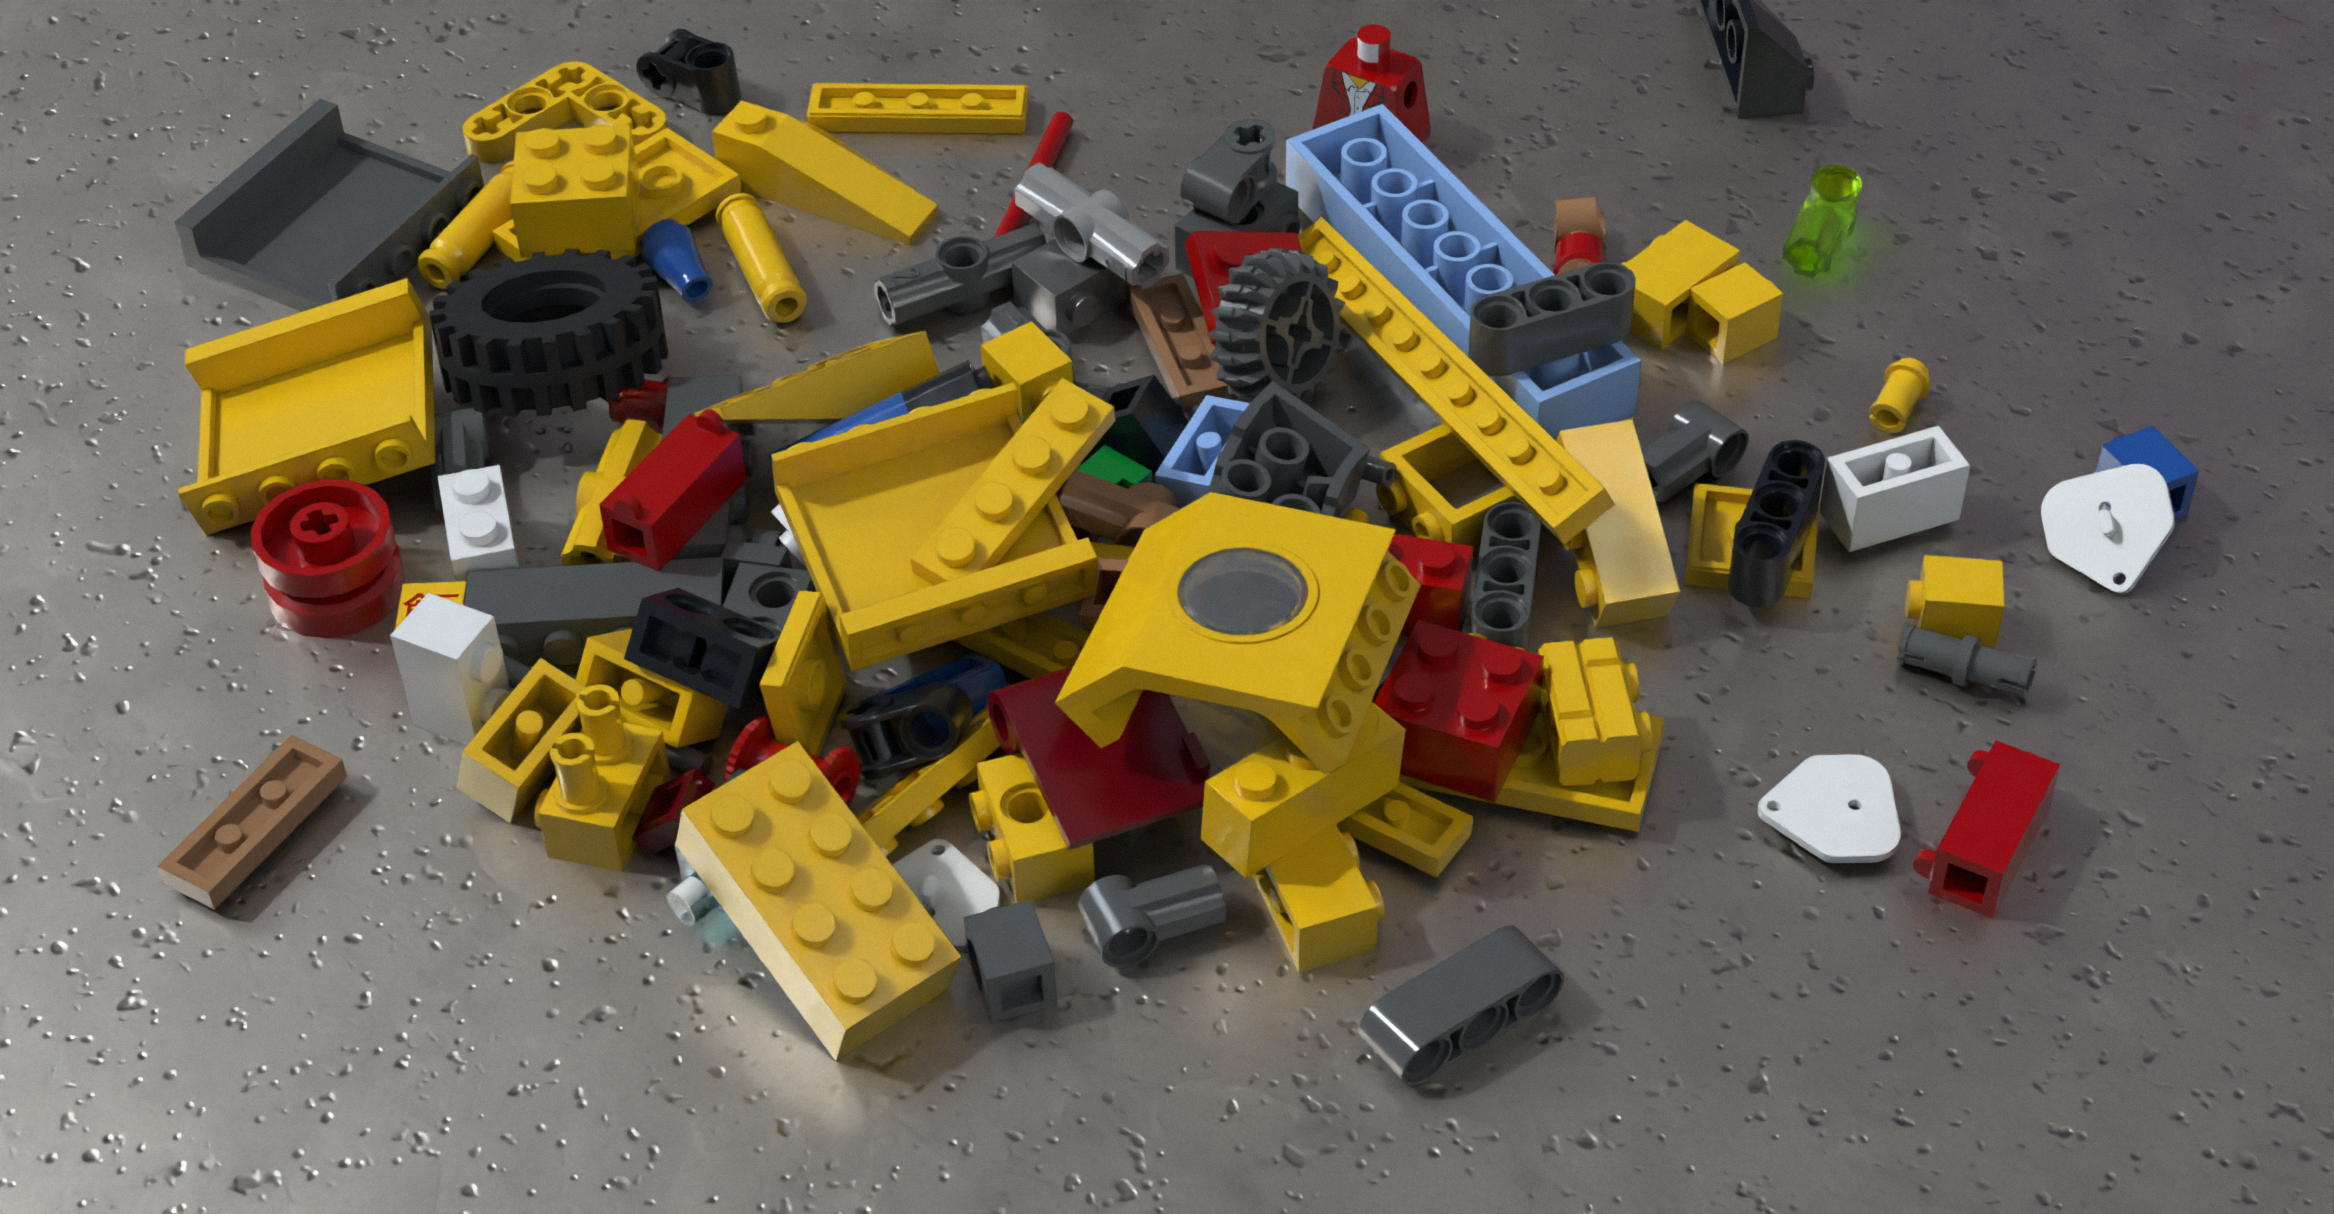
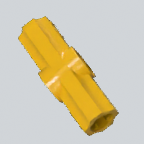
[561,420,662,566]

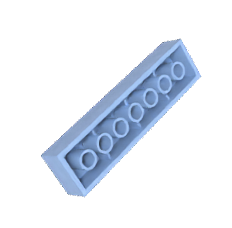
[1286,104,1641,440]

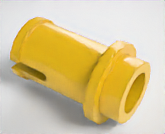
[1869,358,1931,433]

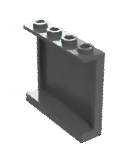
[174,99,484,312]

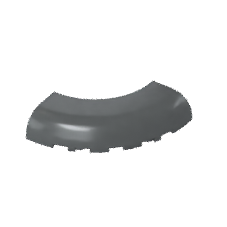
[1208,381,1402,703]

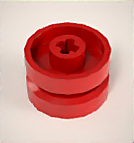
[251,479,406,638]

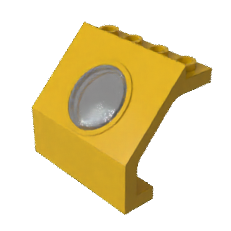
[1055,492,1421,774]

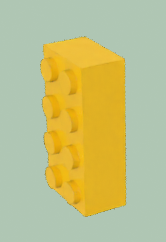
[676,741,961,1061]

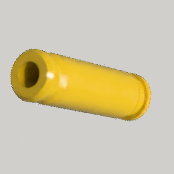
[418,161,514,289]
[716,193,807,323]

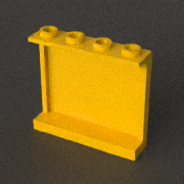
[178,278,436,535]
[771,382,1098,672]

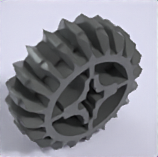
[1207,248,1347,404]

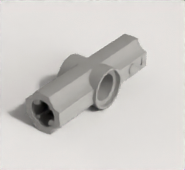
[1014,162,1169,290]

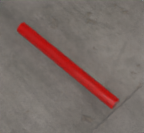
[993,111,1073,238]

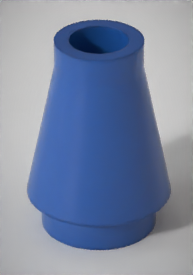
[640,219,713,302]

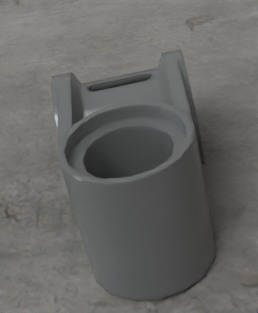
[1180,119,1277,224]

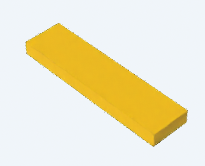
[807,83,1029,134]

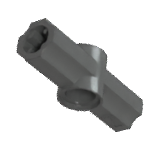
[874,223,1046,327]

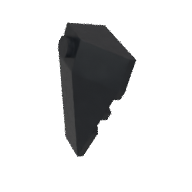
[1697,0,1814,119]

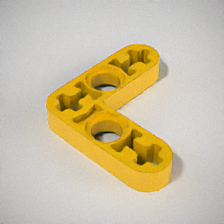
[462,61,668,163]

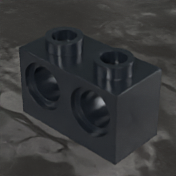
[624,588,781,709]

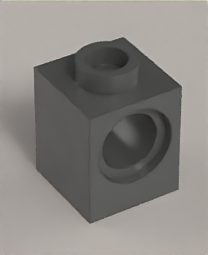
[964,900,1058,1024]

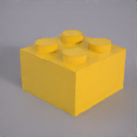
[510,124,639,258]

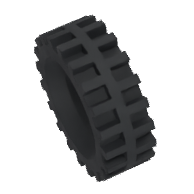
[429,249,669,417]

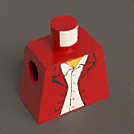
[1313,24,1431,143]

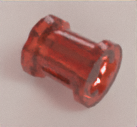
[608,376,670,429]

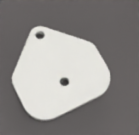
[2041,464,2175,595]
[1757,754,1901,863]
[892,839,1000,953]

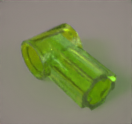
[1782,164,1862,278]

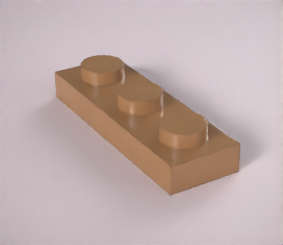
[1128,273,1237,413]
[157,735,347,910]

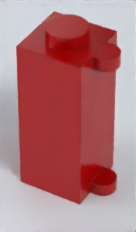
[599,409,747,571]
[1913,740,2060,918]

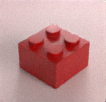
[1374,620,1544,803]

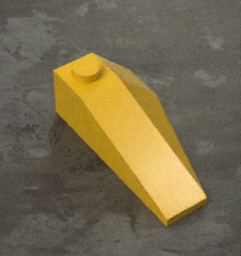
[712,100,939,246]
[694,331,940,424]

